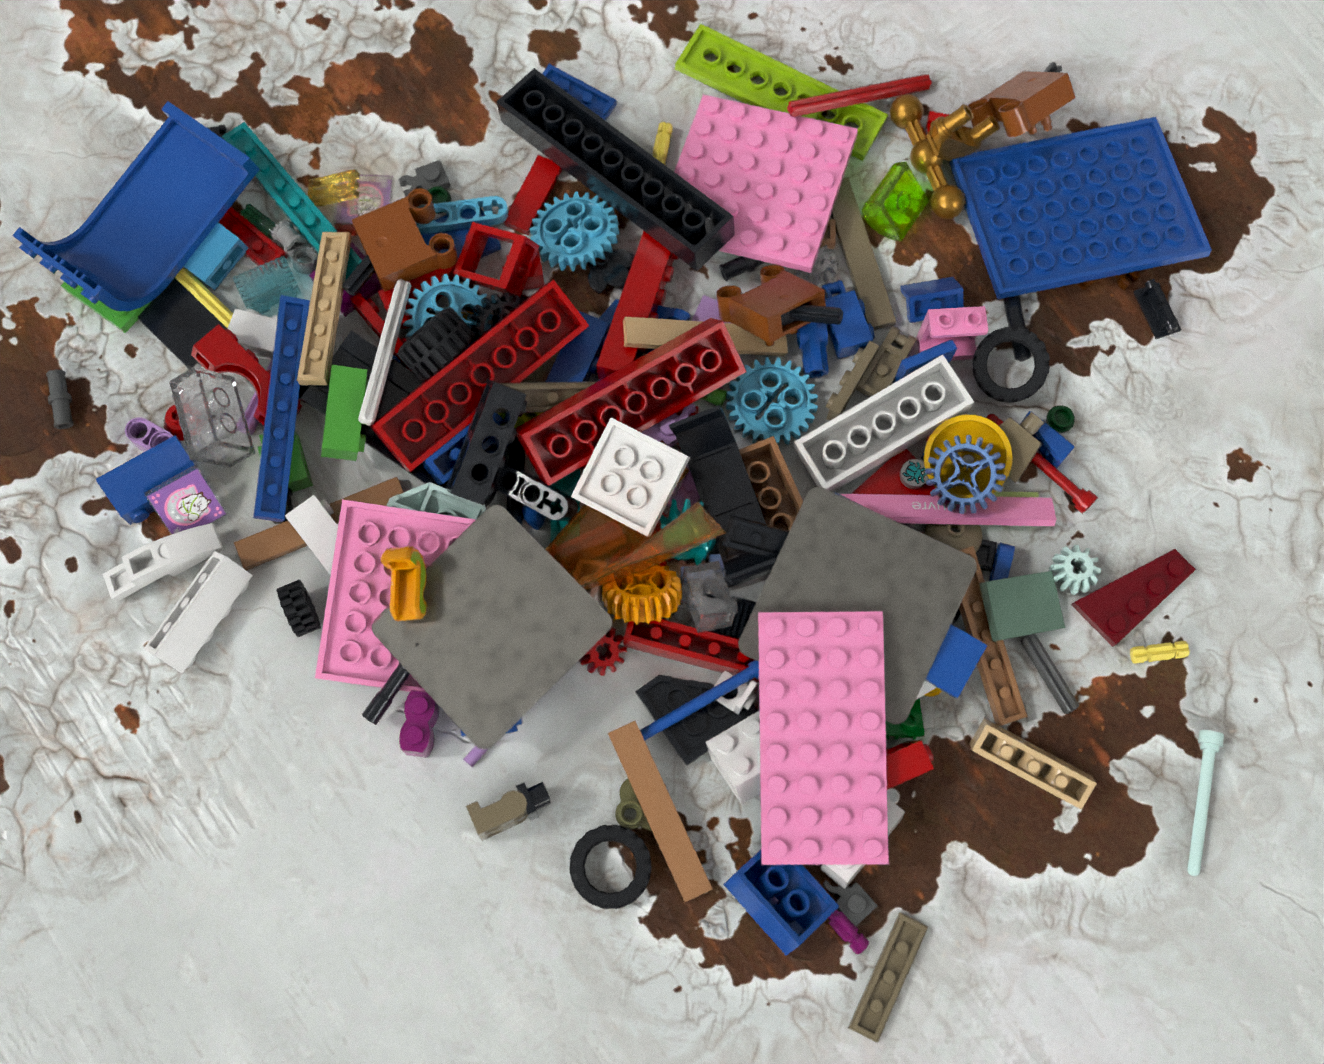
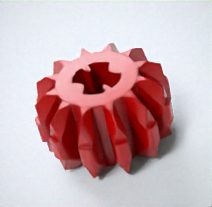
[579,627,627,676]

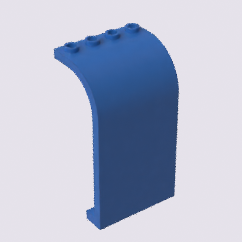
[12,101,260,311]

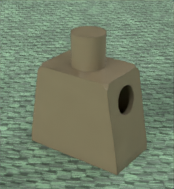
[999,412,1045,483]

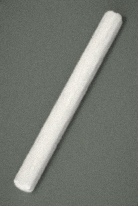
[358,279,411,426]

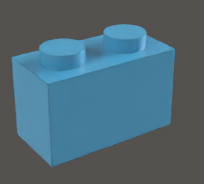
[183,223,249,291]

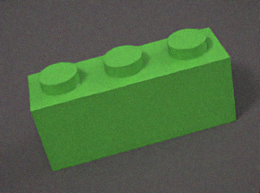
[321,365,369,461]

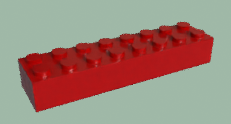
[370,280,589,472]
[516,318,747,486]

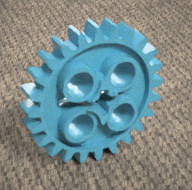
[530,191,620,271]
[403,274,494,349]
[726,357,818,445]

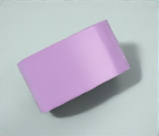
[125,417,173,452]

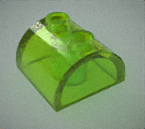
[862,162,929,241]

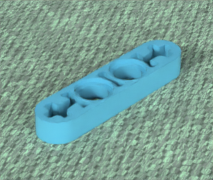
[416,196,508,235]

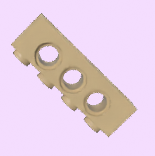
[970,718,1097,810]

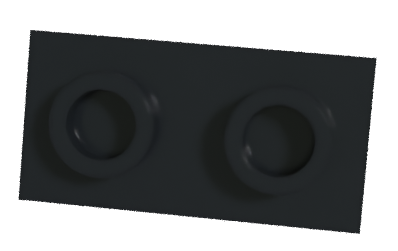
[1133,279,1181,340]

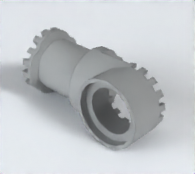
[271,219,317,274]

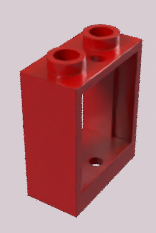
[453,222,539,297]
[886,740,934,790]

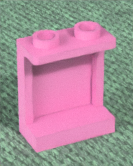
[917,306,988,361]

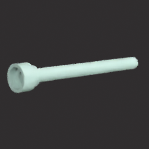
[1187,730,1224,876]

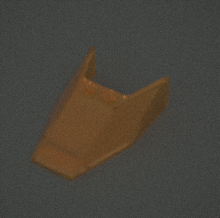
[545,440,726,590]

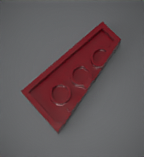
[1071,549,1196,647]

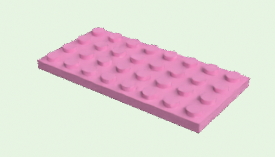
[758,611,888,865]

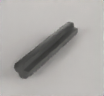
[1020,634,1079,714]

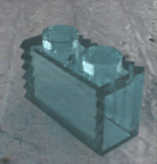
[233,256,302,314]

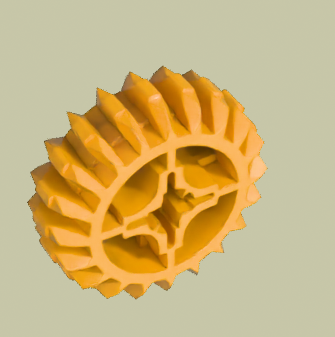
[602,561,682,625]

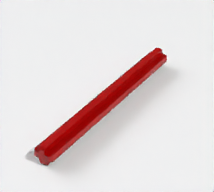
[787,74,932,117]

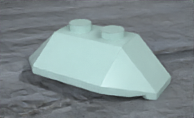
[387,482,487,520]

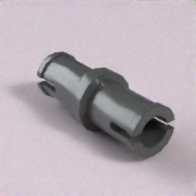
[46,369,74,429]

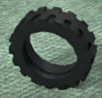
[972,326,1050,403]
[569,825,651,909]

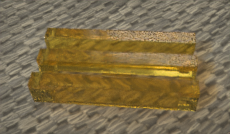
[308,169,360,207]

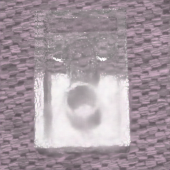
[169,366,256,468]

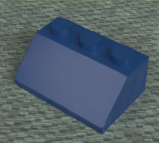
[96,435,207,525]
[723,850,839,955]

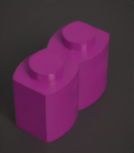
[399,690,439,758]

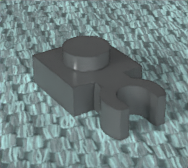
[398,160,451,197]
[822,881,878,927]

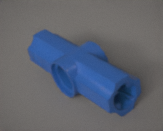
[796,322,829,379]

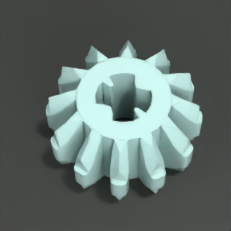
[1049,545,1101,595]

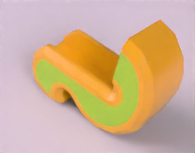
[380,546,427,622]

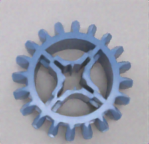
[925,435,1006,514]

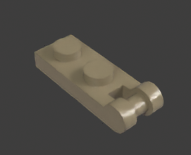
[856,326,917,397]

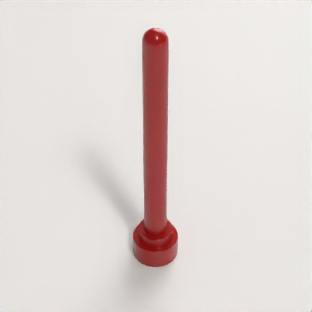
[986,413,1098,514]

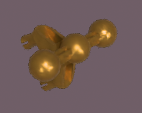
[889,94,1000,219]

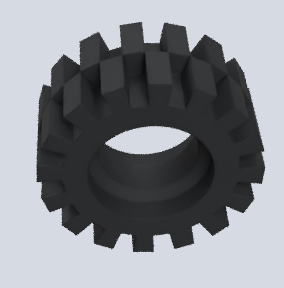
[276,579,321,637]

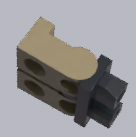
[466,782,551,841]

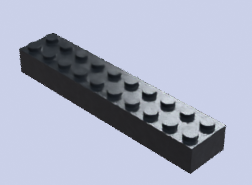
[496,68,735,271]

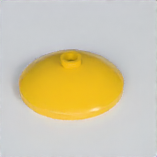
[924,414,1012,498]

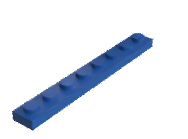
[253,295,310,522]

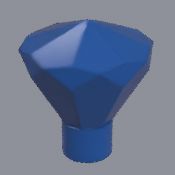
[521,504,551,530]

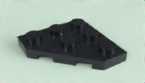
[635,675,758,766]

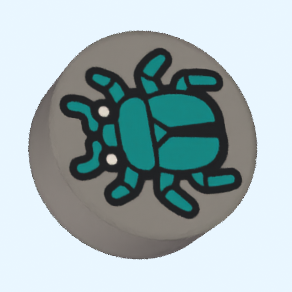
[900,459,929,489]

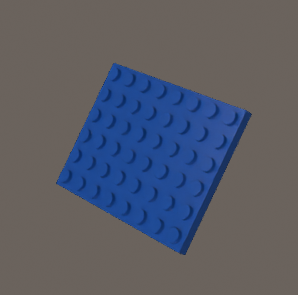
[949,117,1212,300]

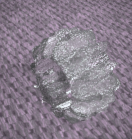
[791,244,839,286]

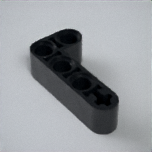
[471,461,578,522]

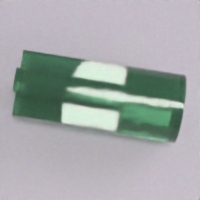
[240,203,277,239]

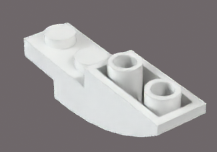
[103,523,224,601]

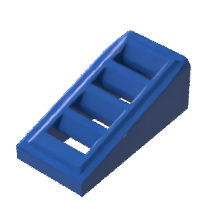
[1020,411,1074,468]

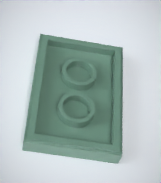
[979,571,1066,642]

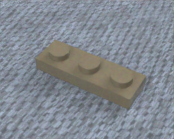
[826,341,879,421]

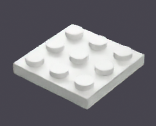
[571,418,690,537]

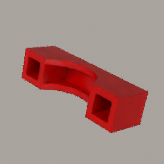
[191,324,302,426]

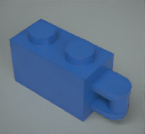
[822,280,875,359]

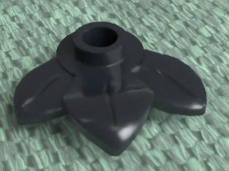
[587,249,635,294]

